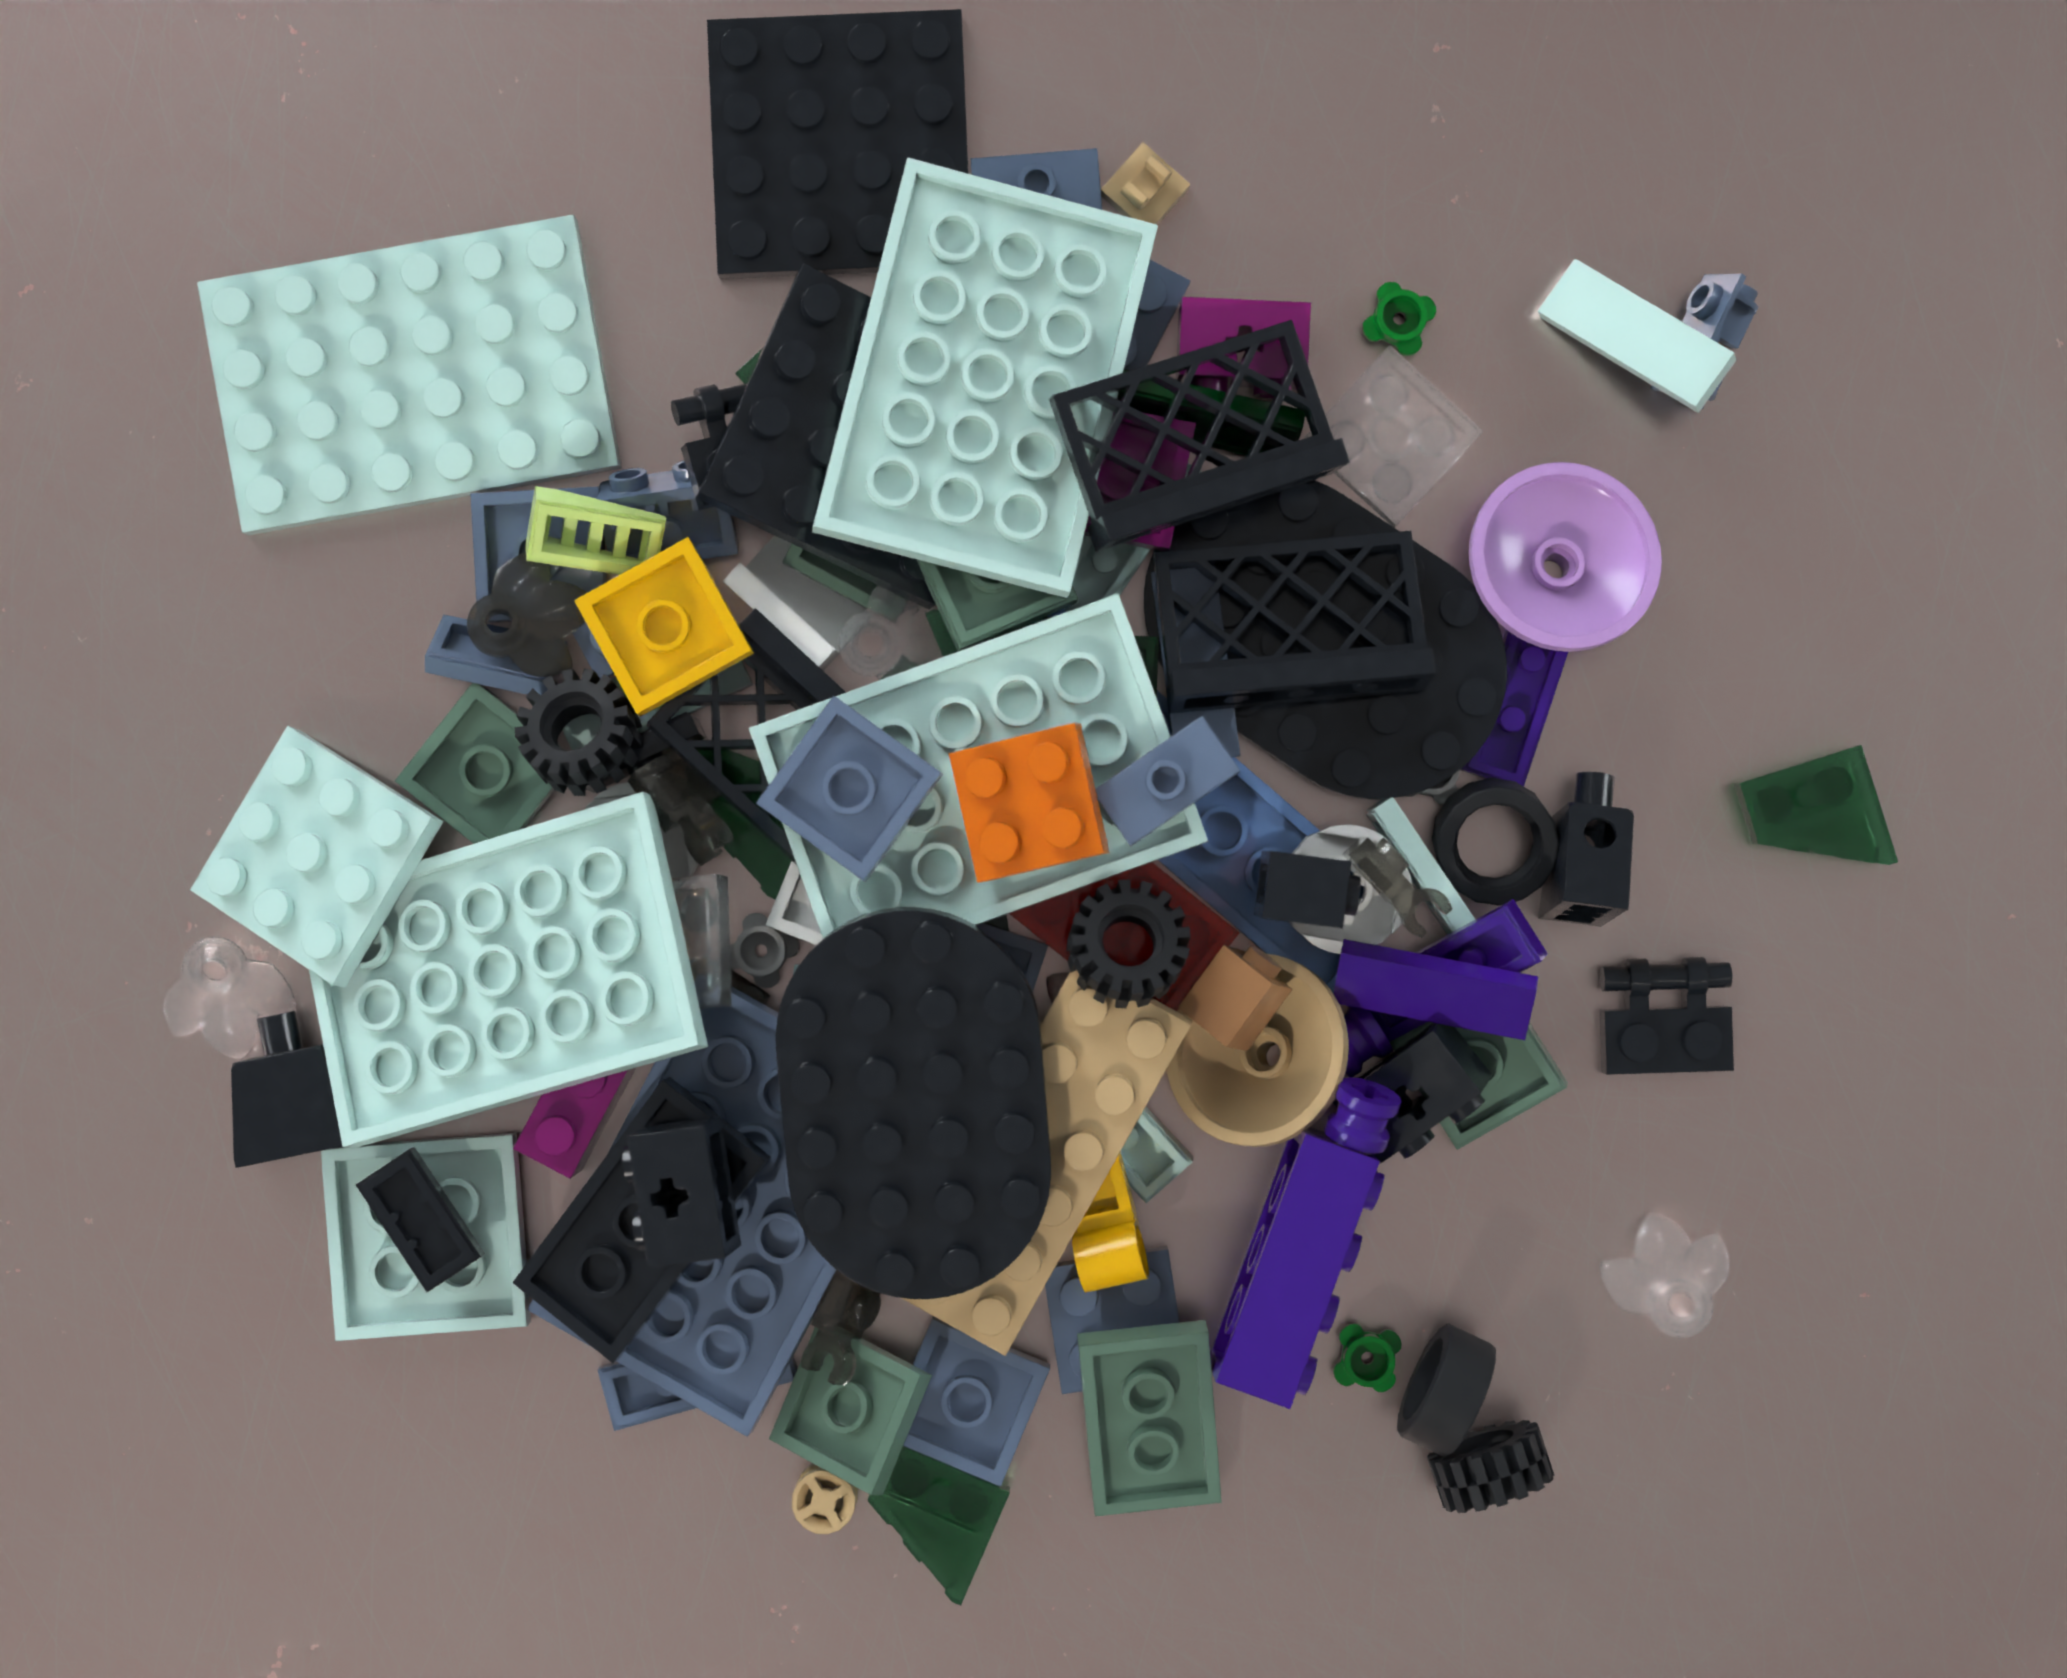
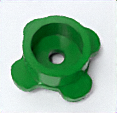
[1362,282,1436,356]
[1333,1323,1402,1392]

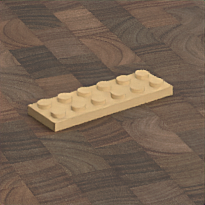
[902,970,1192,1356]

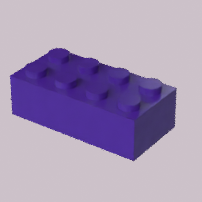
[1210,1127,1384,1409]

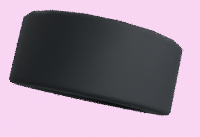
[1432,778,1559,906]
[1397,1324,1496,1457]

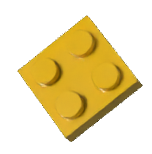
[574,537,754,716]

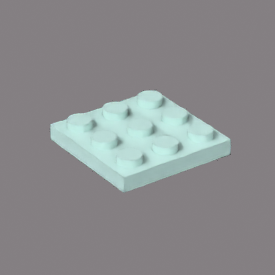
[190,725,444,988]
[321,1132,531,1341]

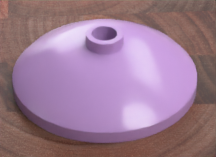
[1469,462,1662,652]

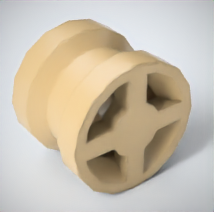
[792,1463,858,1534]

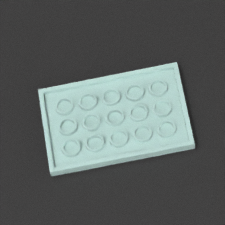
[812,157,1158,598]
[197,215,622,535]
[749,593,1208,938]
[309,792,708,1148]

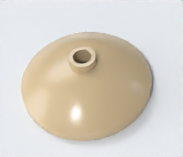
[1167,953,1349,1147]

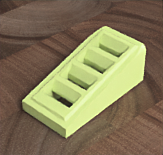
[526,486,666,575]

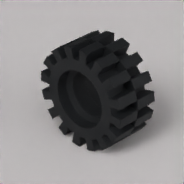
[515,668,643,796]
[1066,879,1191,1009]
[1427,1420,1555,1513]

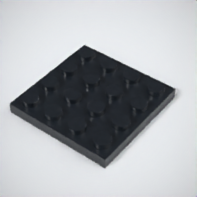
[707,9,969,279]
[696,263,936,610]

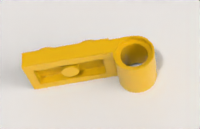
[1072,1151,1149,1293]

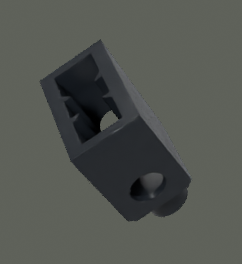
[1538,772,1634,927]
[231,1011,342,1168]

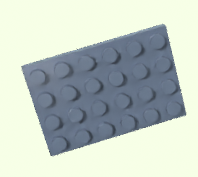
[527,973,838,1437]

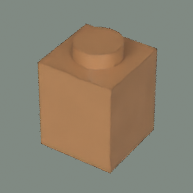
[1178,945,1293,1051]

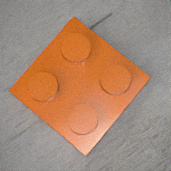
[949,722,1110,883]

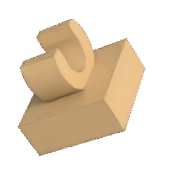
[1101,142,1190,225]

